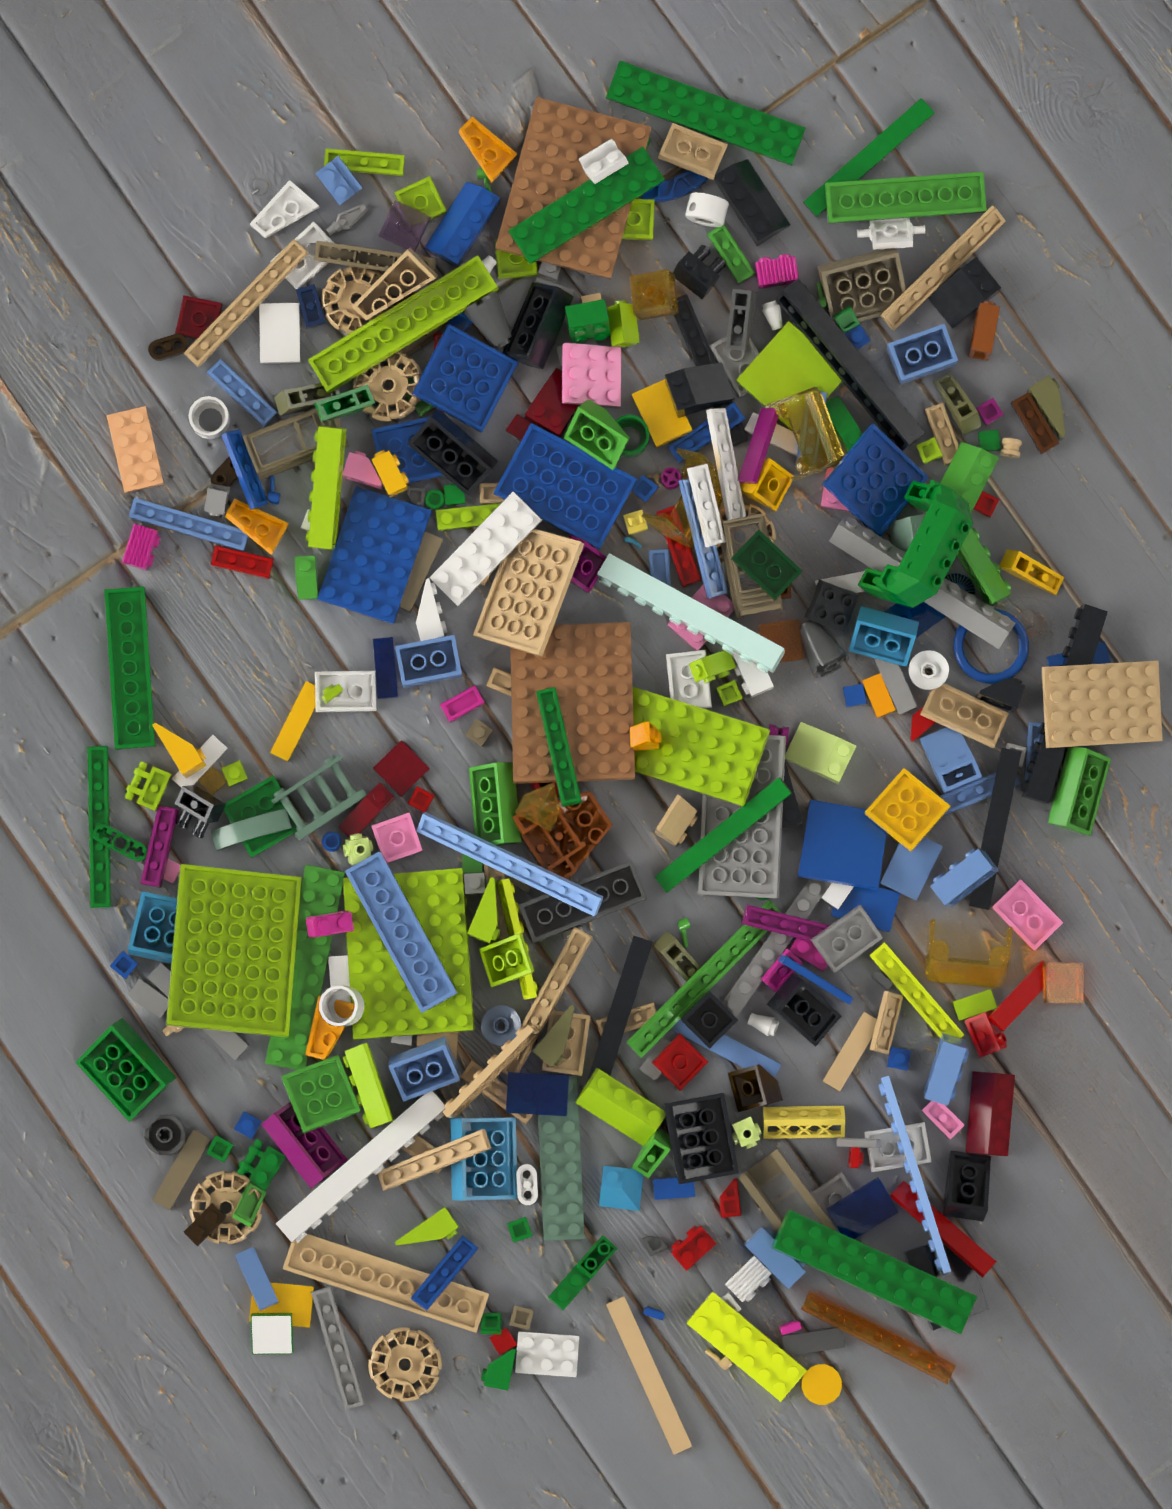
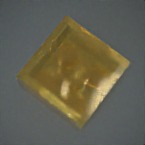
[630,269,678,320]

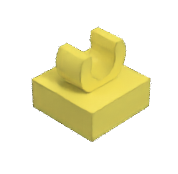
[623,510,648,535]

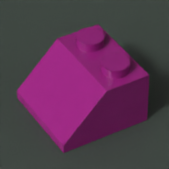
[569,535,607,593]

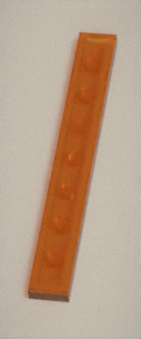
[801,1291,956,1384]

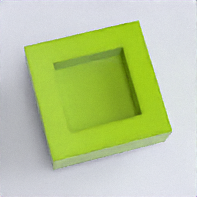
[916,437,943,464]
[716,680,743,707]
[321,684,343,704]
[221,760,248,787]

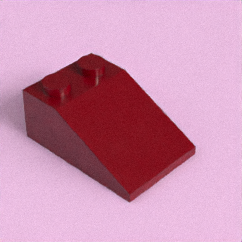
[525,368,580,438]

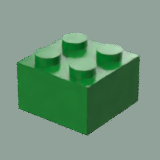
[565,299,610,344]

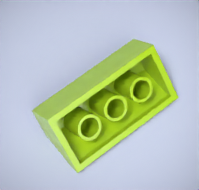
[343,1043,394,1129]
[575,1068,666,1146]

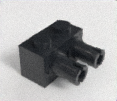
[672,245,726,300]
[175,785,226,838]

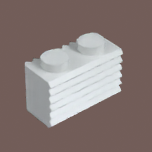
[725,1256,771,1302]

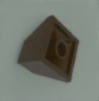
[728,1064,783,1112]

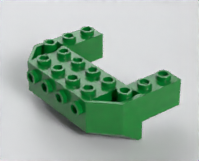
[858,480,973,608]

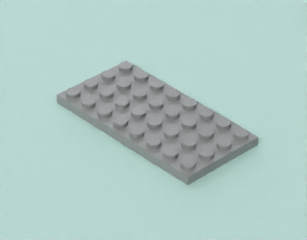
[698,735,786,898]

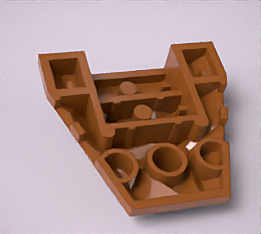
[512,791,613,879]

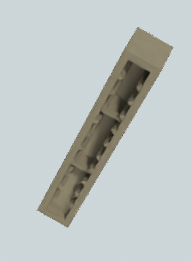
[314,241,438,273]

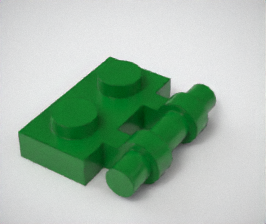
[237,1139,286,1191]

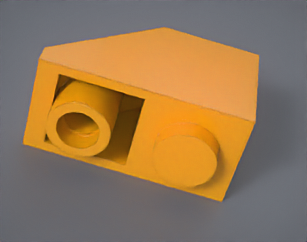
[630,721,662,751]

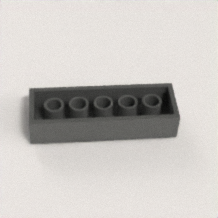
[519,861,647,944]

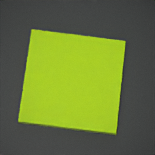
[736,321,842,433]

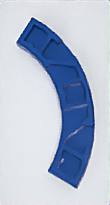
[637,170,708,202]

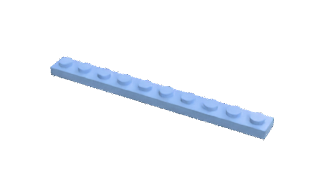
[416,812,604,916]
[878,1076,951,1275]

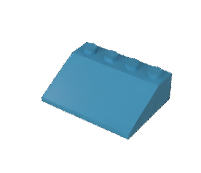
[128,891,177,963]
[450,1117,518,1201]

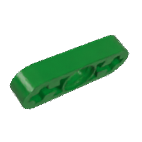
[93,824,148,862]

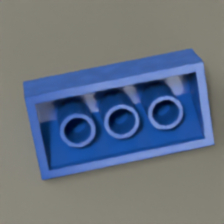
[424,182,500,268]

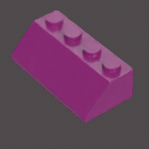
[261,1102,348,1188]

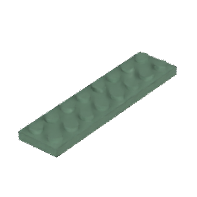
[536,1076,585,1241]

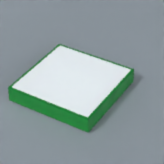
[251,1313,294,1355]

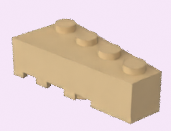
[352,248,438,320]

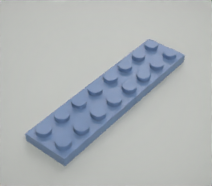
[345,851,458,1013]

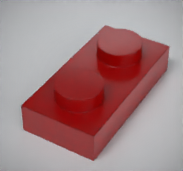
[848,1147,864,1168]

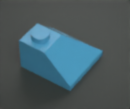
[599,1166,643,1211]

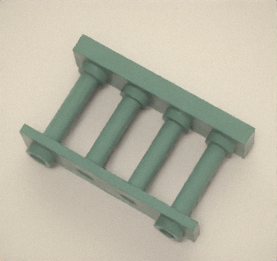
[272,755,367,842]

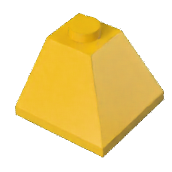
[740,458,795,511]

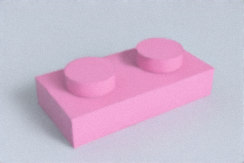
[921,1101,965,1140]

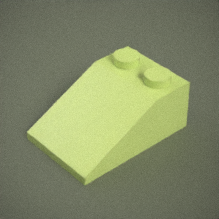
[785,722,856,784]

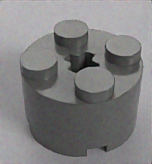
[144,1114,187,1155]

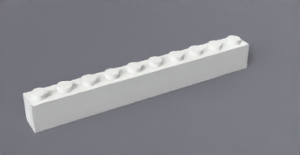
[276,1091,446,1243]

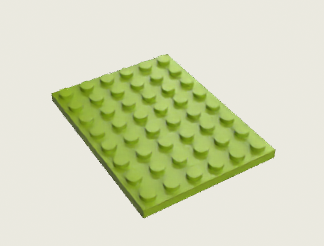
[166,864,302,1038]
[343,868,475,1040]

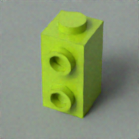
[607,300,640,347]
[689,651,736,683]

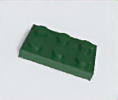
[731,530,803,601]

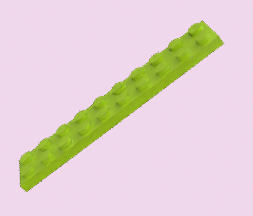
[308,255,499,394]

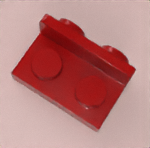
[964,1010,1007,1058]
[670,1225,717,1271]

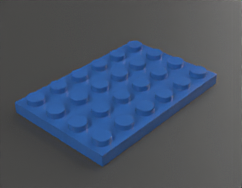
[493,423,637,550]
[317,486,432,625]

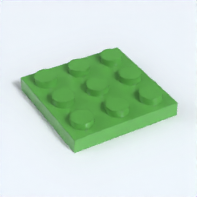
[281,1055,361,1134]

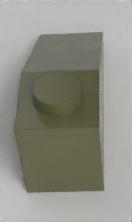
[933,372,982,435]
[1027,375,1066,441]
[274,383,340,416]
[652,931,701,982]
[532,1004,575,1068]

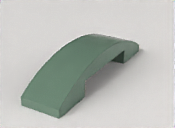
[211,809,292,850]

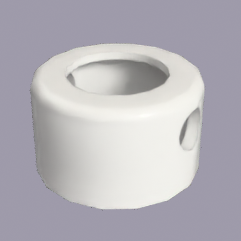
[685,192,729,227]
[188,396,230,439]
[319,985,364,1026]

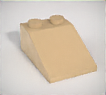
[655,794,698,846]

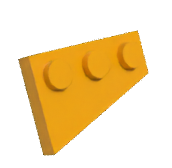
[459,117,518,183]
[225,498,289,555]
[305,996,355,1060]

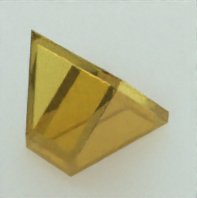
[515,783,560,831]

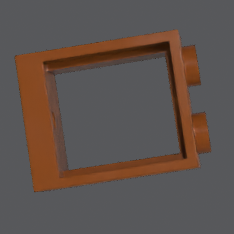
[968,301,1000,361]

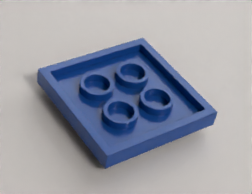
[371,417,443,489]

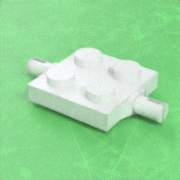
[857,218,925,250]

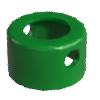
[615,415,649,458]

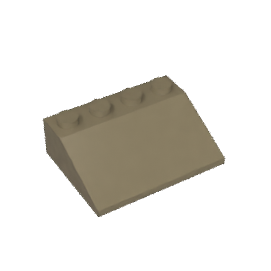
[817,248,906,327]

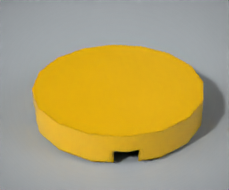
[801,1364,842,1405]

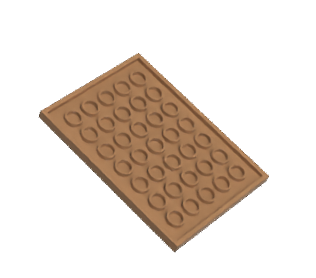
[495,97,652,280]
[510,622,635,784]

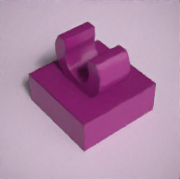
[976,398,1004,426]

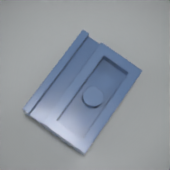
[315,155,363,205]

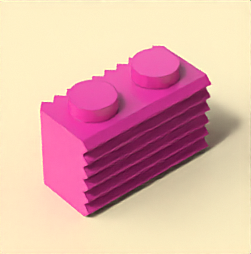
[755,254,799,289]
[122,524,161,571]
[306,911,354,937]

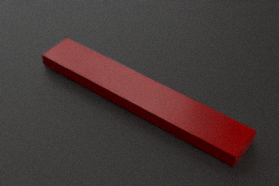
[890,1181,997,1278]

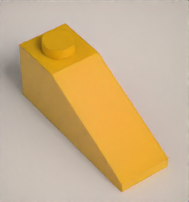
[999,549,1064,595]
[152,723,207,779]

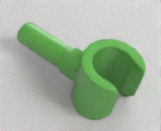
[477,168,493,193]
[816,282,827,309]
[678,918,691,947]

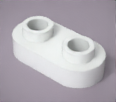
[516,1164,538,1205]

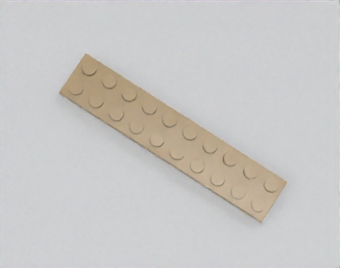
[283,1233,489,1333]

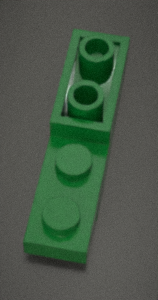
[547,1235,618,1311]

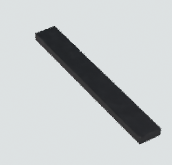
[669,294,749,447]
[969,748,1022,910]
[586,936,653,1084]

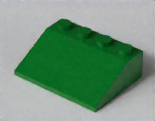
[75,1018,177,1122]

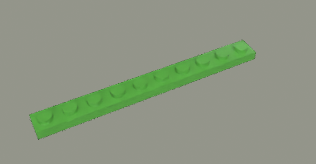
[626,900,781,1058]

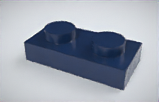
[295,284,326,329]

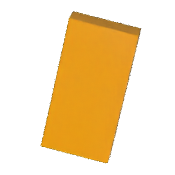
[861,673,896,718]

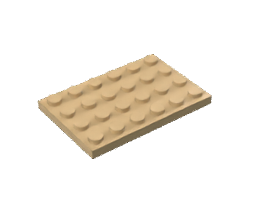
[473,529,584,657]
[1042,661,1163,748]

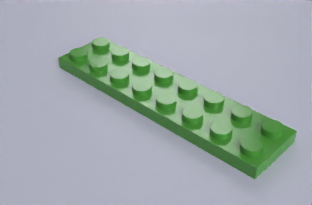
[825,172,987,224]

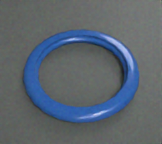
[953,609,1029,684]

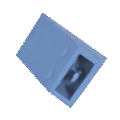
[919,727,982,794]

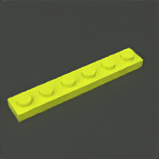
[496,878,538,1000]
[869,942,964,1039]

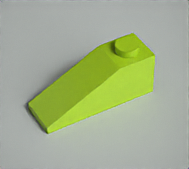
[395,1207,459,1245]

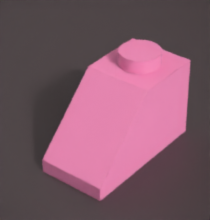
[342,451,382,490]

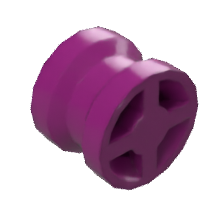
[661,467,681,489]

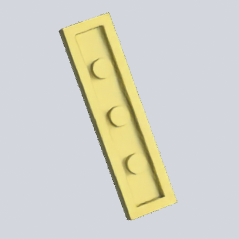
[763,1106,845,1139]

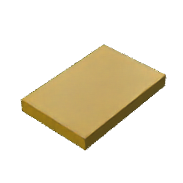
[631,379,693,448]
[249,1282,315,1328]

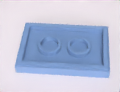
[880,837,943,900]

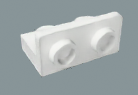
[579,139,629,184]

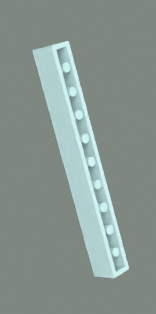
[597,553,785,673]

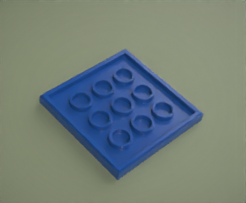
[411,324,518,433]
[822,424,929,537]
[798,800,887,891]

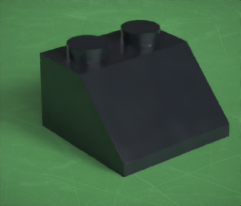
[976,677,1026,712]

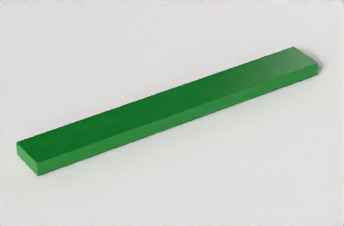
[803,98,935,217]
[87,746,111,908]
[655,777,792,893]

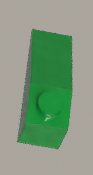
[314,384,375,422]
[824,396,862,454]

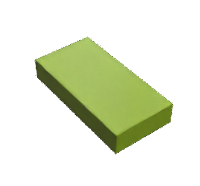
[952,989,997,1021]

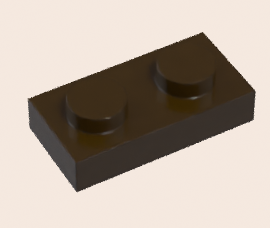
[184,1203,227,1247]

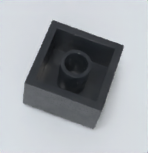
[681,991,738,1049]

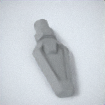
[326,204,368,236]

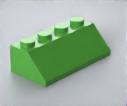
[925,442,999,513]
[957,528,1012,606]
[1048,746,1111,836]
[469,762,521,846]

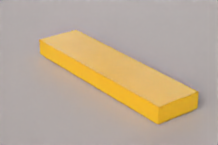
[270,681,316,762]

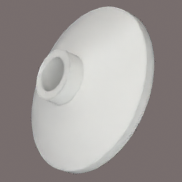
[909,650,949,690]

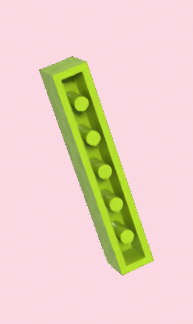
[306,426,347,549]

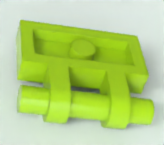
[124,761,172,812]

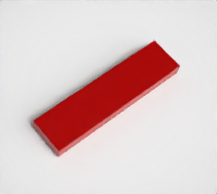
[656,505,702,587]
[988,960,1057,1031]

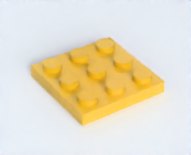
[865,768,950,852]

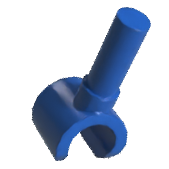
[268,476,280,504]

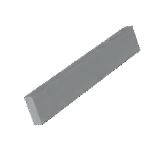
[147,963,249,1061]
[311,1286,365,1410]

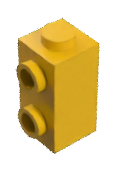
[371,450,409,498]

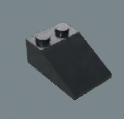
[928,257,1001,329]
[665,362,735,418]
[766,973,841,1047]
[943,1150,991,1221]

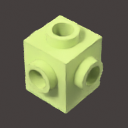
[343,833,373,865]
[731,1117,762,1149]

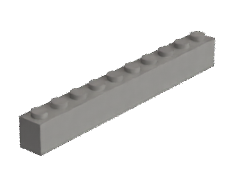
[829,515,1016,649]

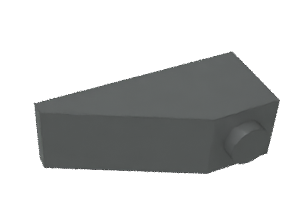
[726,289,757,351]

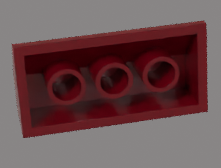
[965,1071,1015,1156]

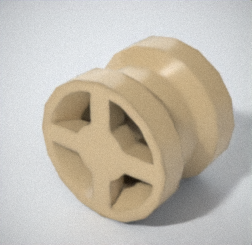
[1000,438,1022,458]

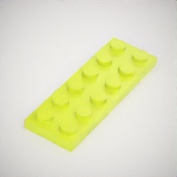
[686,1291,807,1402]

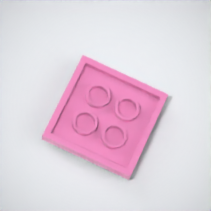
[562,343,621,408]

